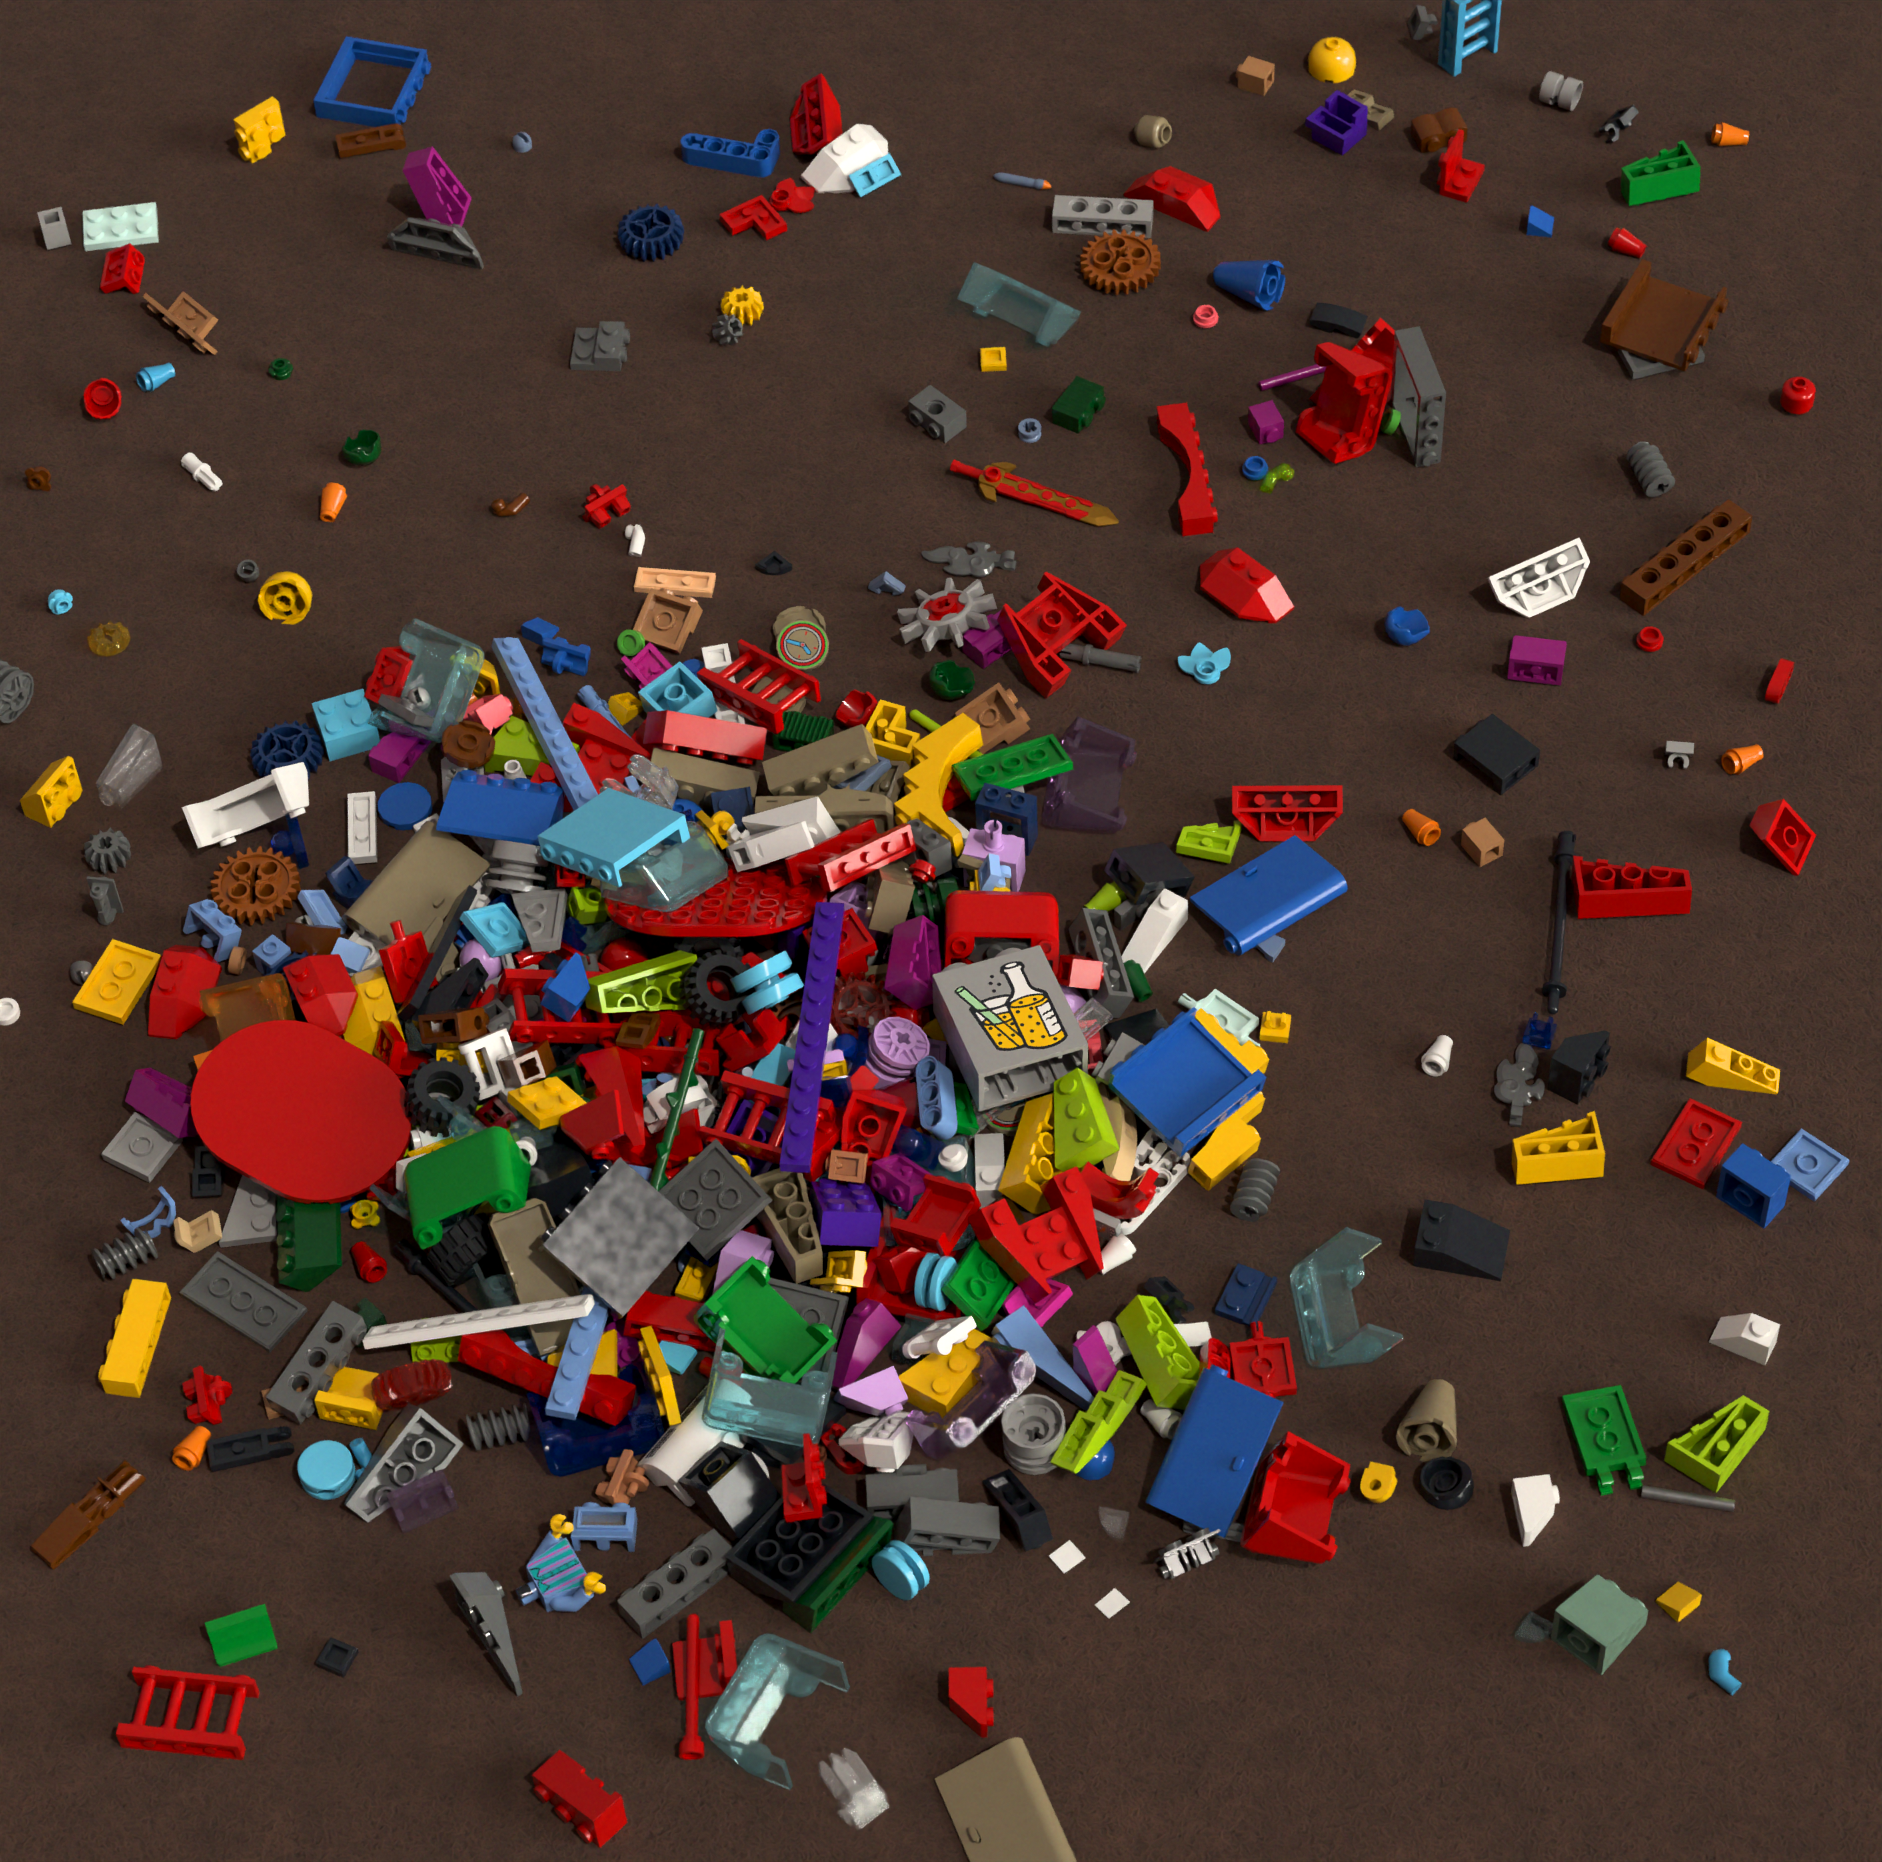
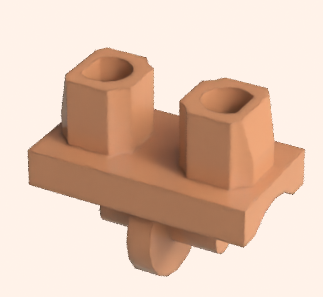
[595,1449,649,1506]

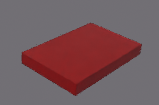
[1650,1098,1742,1189]

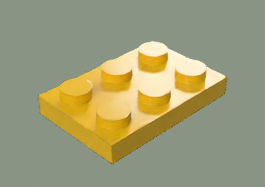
[72,939,162,1025]
[637,1326,681,1426]

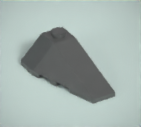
[344,1403,464,1523]
[450,1572,523,1697]

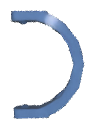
[120,1186,176,1238]

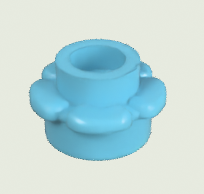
[48,589,73,614]

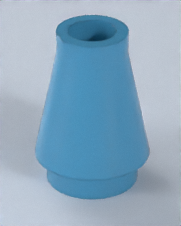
[136,363,175,392]

